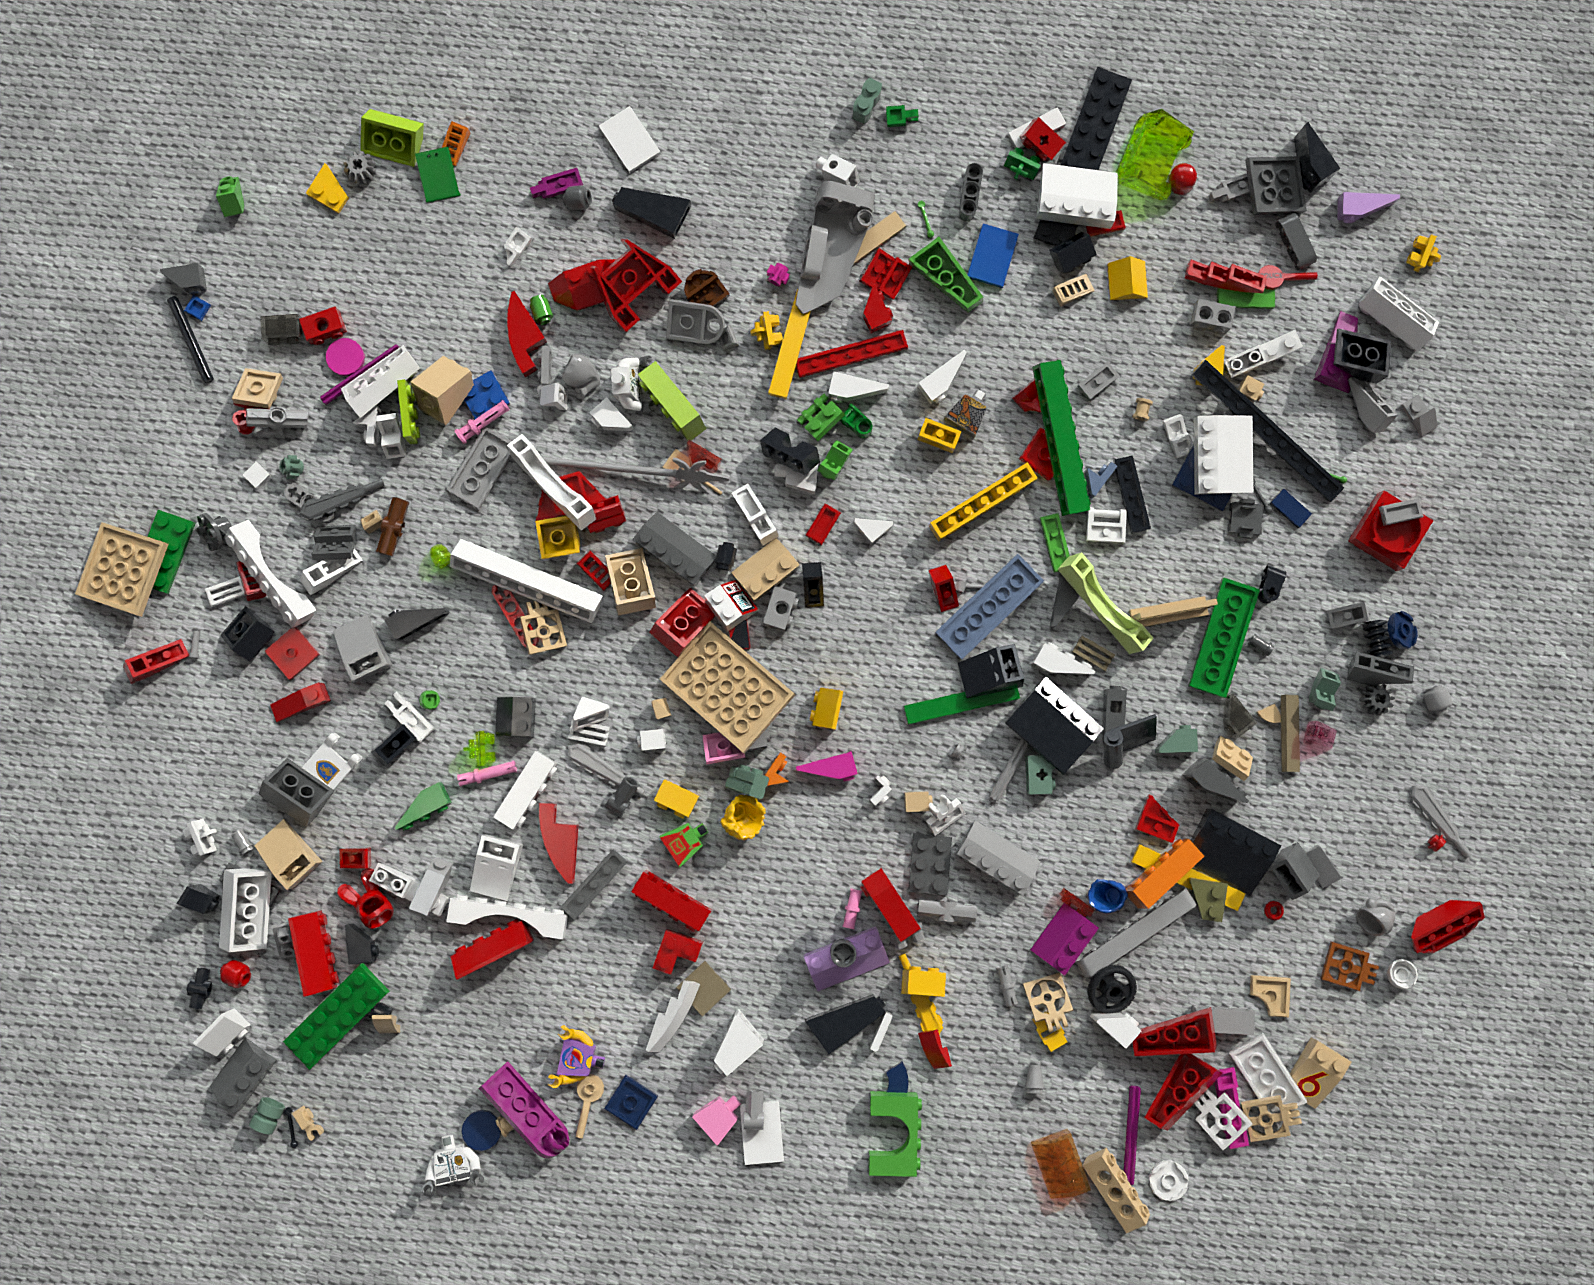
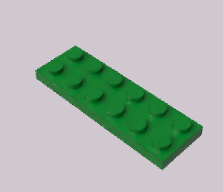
[1188,577,1260,698]
[283,963,390,1070]

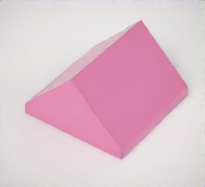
[702,732,746,765]

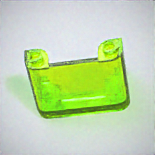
[1116,109,1194,201]

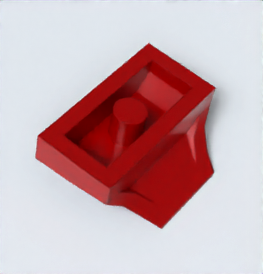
[1012,379,1041,412]

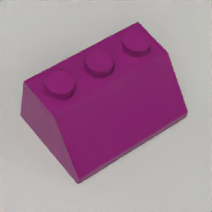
[1030,903,1099,975]

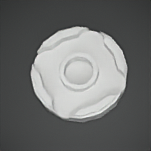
[1149,1160,1189,1201]

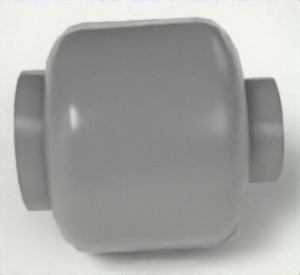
[1423,685,1453,714]

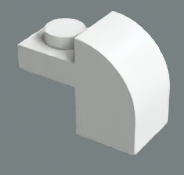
[376,413,406,459]

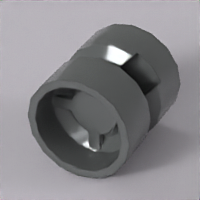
[830,938,857,967]

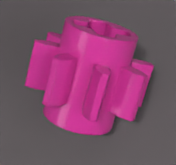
[766,263,790,287]

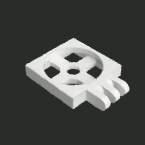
[1194,1089,1253,1150]

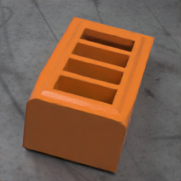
[442,121,471,166]

